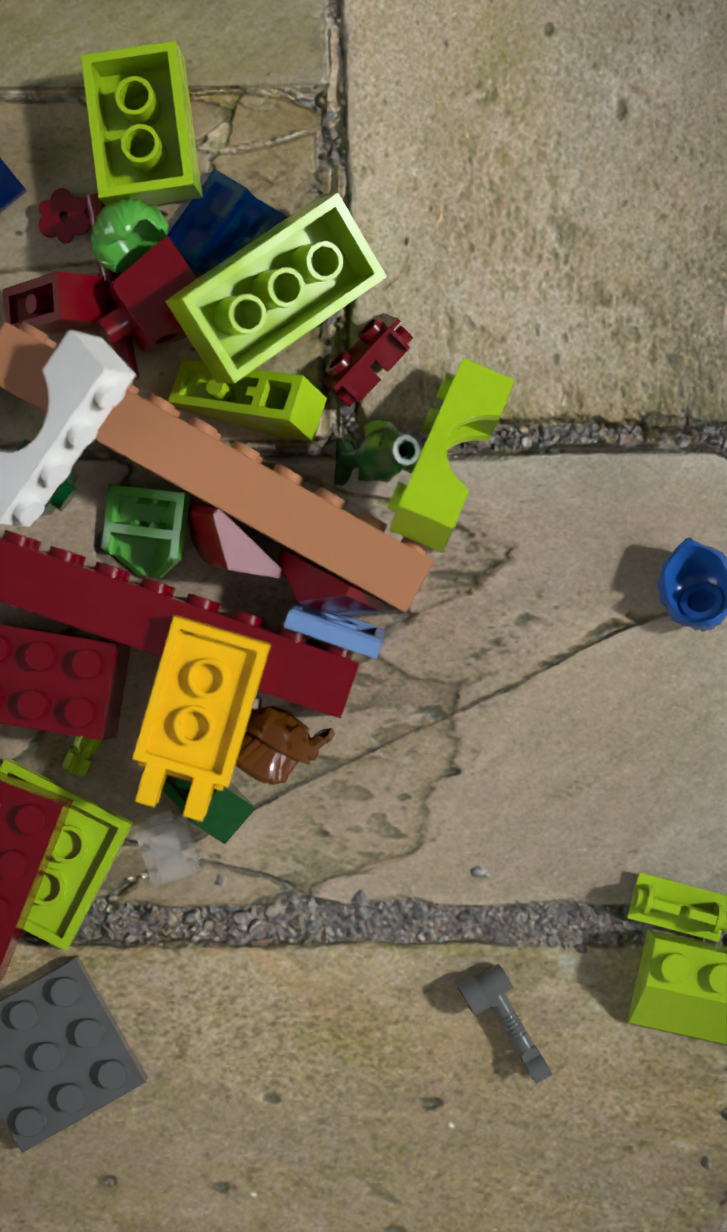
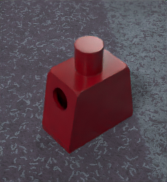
[95,236,197,352]

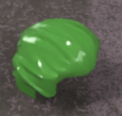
[90,197,169,274]

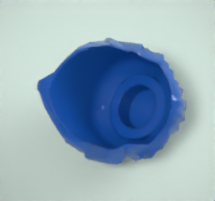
[657,537,727,632]

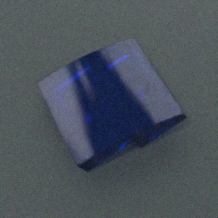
[166,168,288,276]

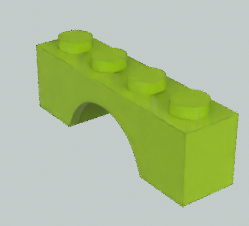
[387,358,516,553]

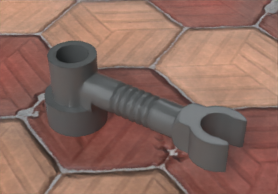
[455,963,552,1084]

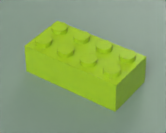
[165,193,387,383]

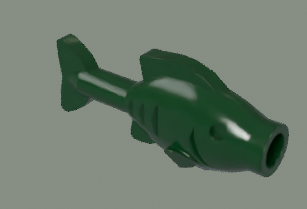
[333,420,420,486]

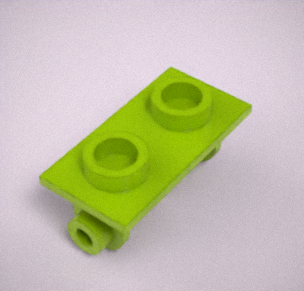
[627,872,727,942]

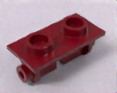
[320,313,413,407]

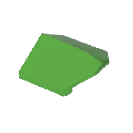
[101,485,190,578]

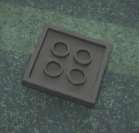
[0,956,148,1153]

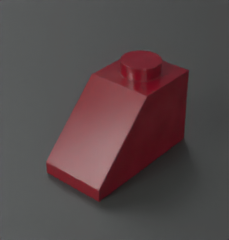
[3,271,108,334]

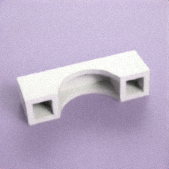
[0,330,136,527]

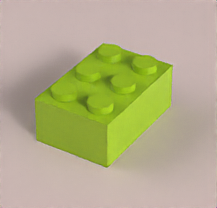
[81,40,203,206]

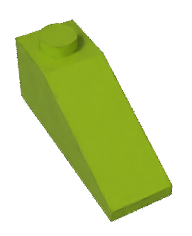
[168,359,327,442]

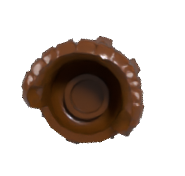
[235,696,335,785]

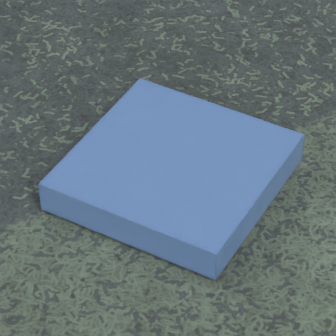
[284,602,386,659]

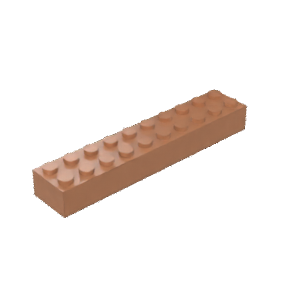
[0,322,434,614]

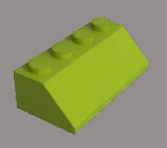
[628,929,727,1044]

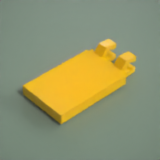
[133,615,271,822]

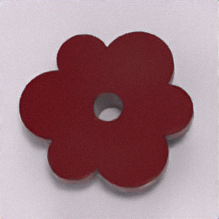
[38,188,90,244]

